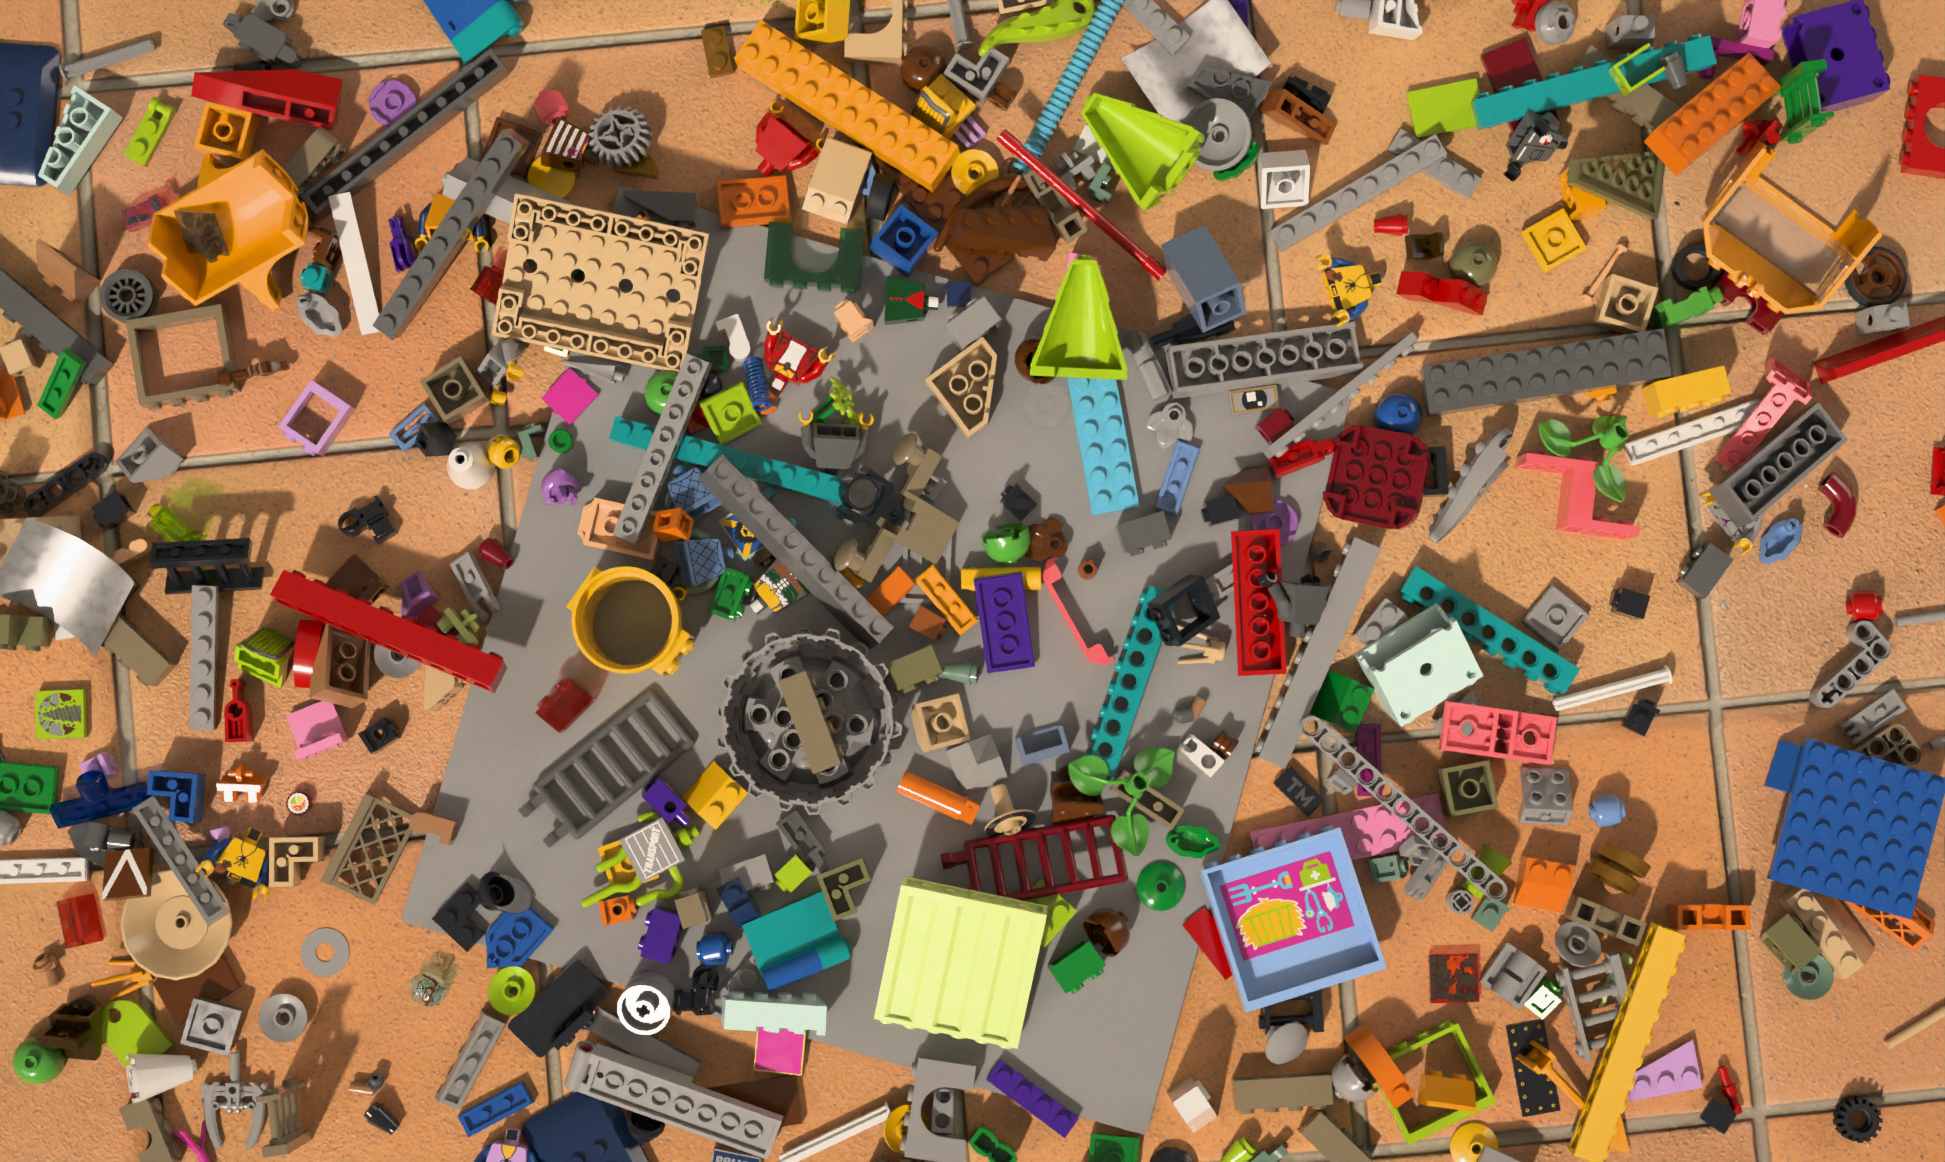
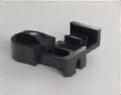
[338,496,397,545]
[673,964,719,1016]

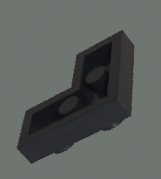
[432,883,485,952]

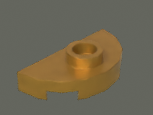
[612,153,659,180]

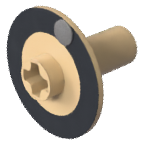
[984,784,1036,837]

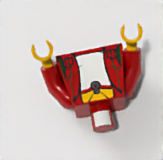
[764,317,836,393]

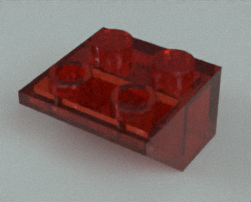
[535,678,597,733]

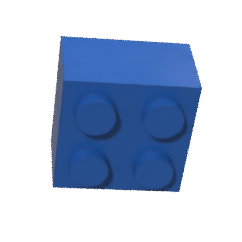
[870,205,939,278]

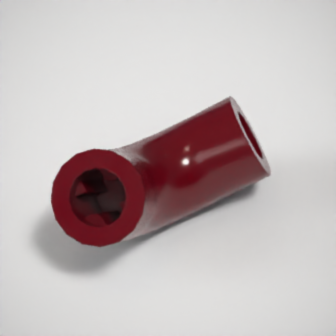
[1818,471,1857,538]

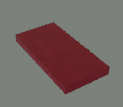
[1480,38,1561,134]

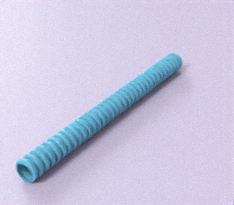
[1013,0,1124,173]

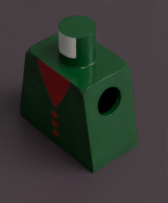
[884,276,939,325]

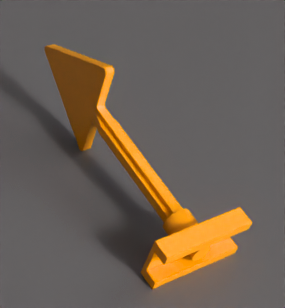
[1516,1040,1629,1153]

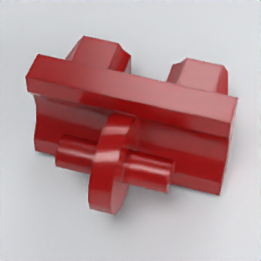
[1511,0,1552,32]
[1735,119,1781,156]

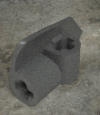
[67,821,136,868]

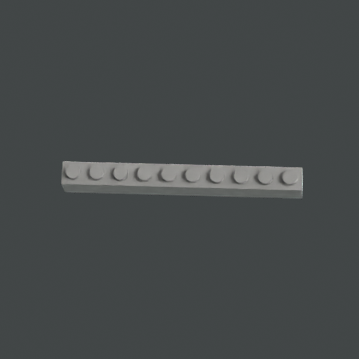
[1255,537,1381,769]

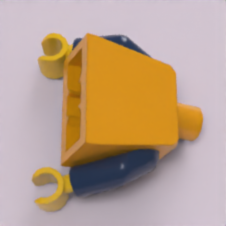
[414,194,490,253]

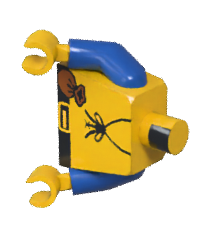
[1315,254,1382,327]
[195,827,270,901]

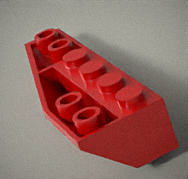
[191,69,343,130]

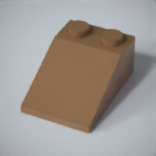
[36,239,101,303]
[309,624,371,708]

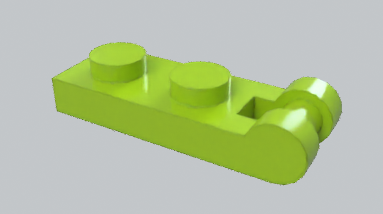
[123,97,177,167]

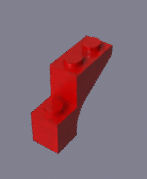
[1396,271,1487,316]

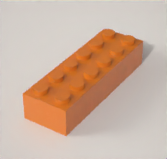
[1644,52,1781,177]

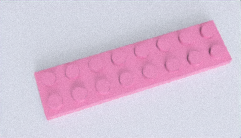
[1249,793,1446,860]

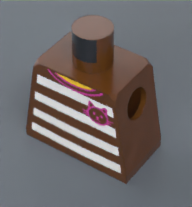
[541,117,599,173]

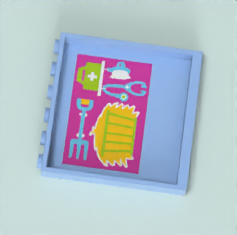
[1199,825,1387,1012]

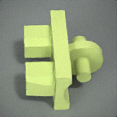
[437,607,480,645]

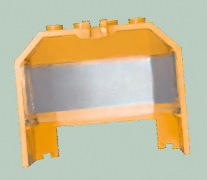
[1701,141,1883,314]

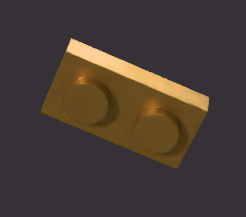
[701,26,734,78]

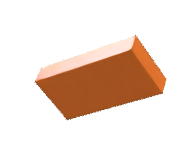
[866,566,917,617]

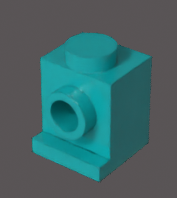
[301,263,333,295]

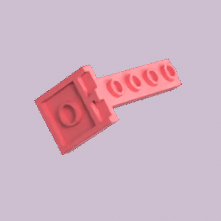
[1716,356,1812,470]

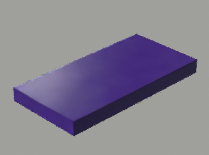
[974,571,1035,673]

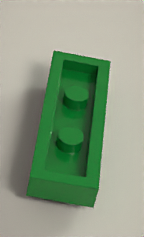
[37,348,87,420]

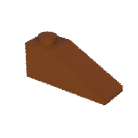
[1259,89,1337,145]

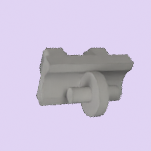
[1055,151,1097,190]

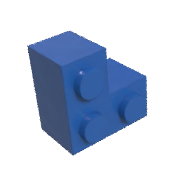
[147,770,206,823]

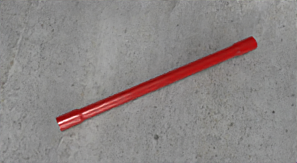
[996,128,1167,280]

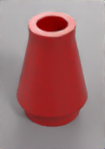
[1374,213,1408,237]

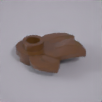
[1025,517,1068,562]

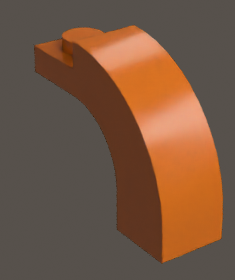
[1343,1023,1415,1109]

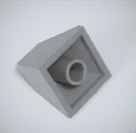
[115,426,183,483]

